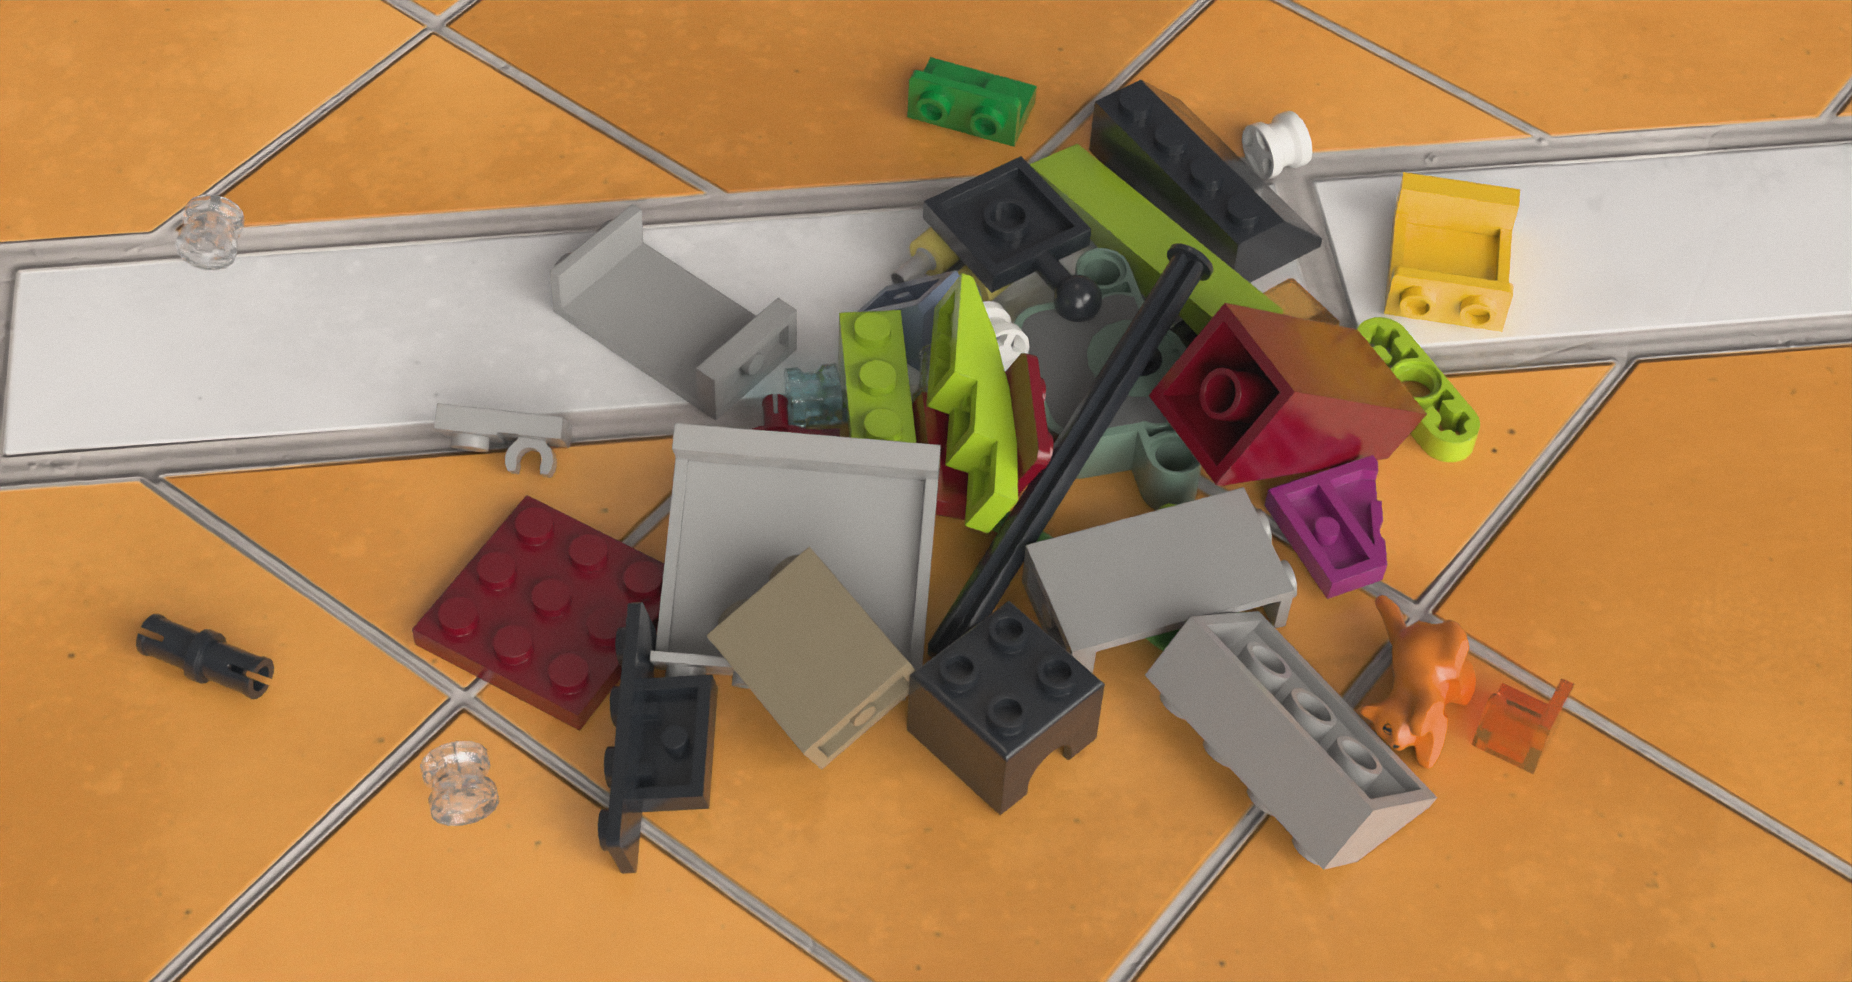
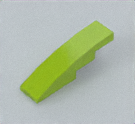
[926,273,1018,533]

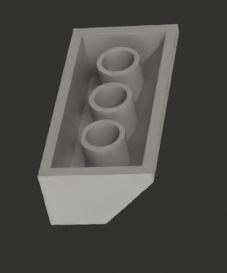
[1145,611,1437,870]

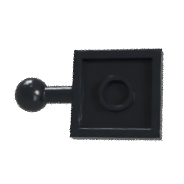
[923,156,1102,322]

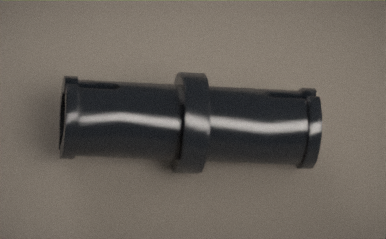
[136,614,274,699]

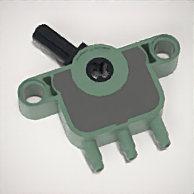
[1014,248,1202,510]

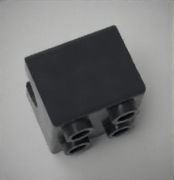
[907,601,1105,815]

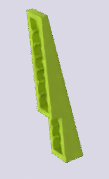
[1029,144,1284,335]

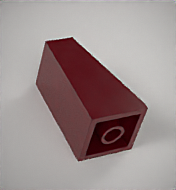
[1149,303,1427,486]

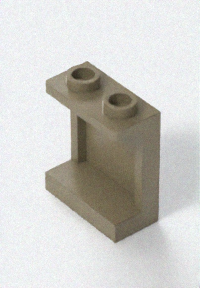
[706,546,916,770]

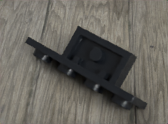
[598,602,718,874]

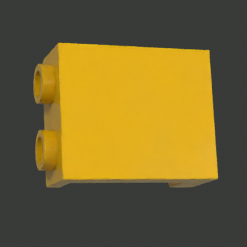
[1384,172,1520,332]

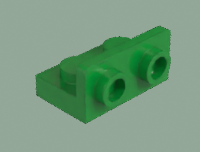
[907,57,1037,147]

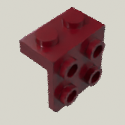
[912,353,1053,520]

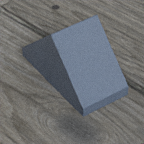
[857,270,959,372]

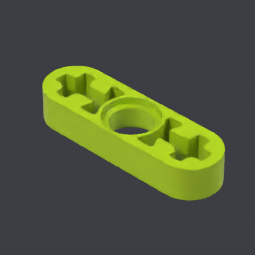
[1357,317,1480,462]

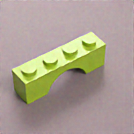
[838,310,916,443]

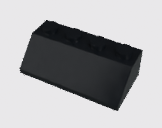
[1089,80,1322,283]

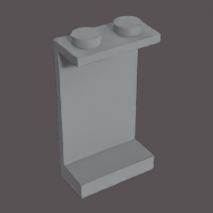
[550,204,797,420]
[1022,487,1297,673]

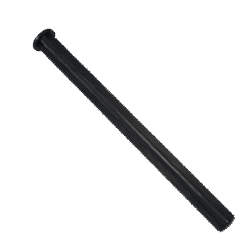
[927,243,1214,658]

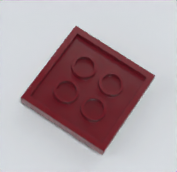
[412,495,665,731]

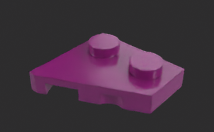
[1264,455,1388,599]

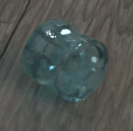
[784,363,843,428]

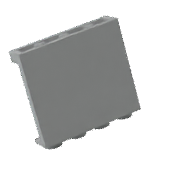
[650,423,941,701]

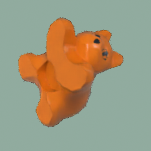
[1360,595,1476,769]

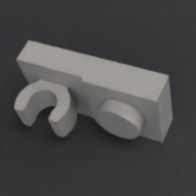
[434,403,573,478]

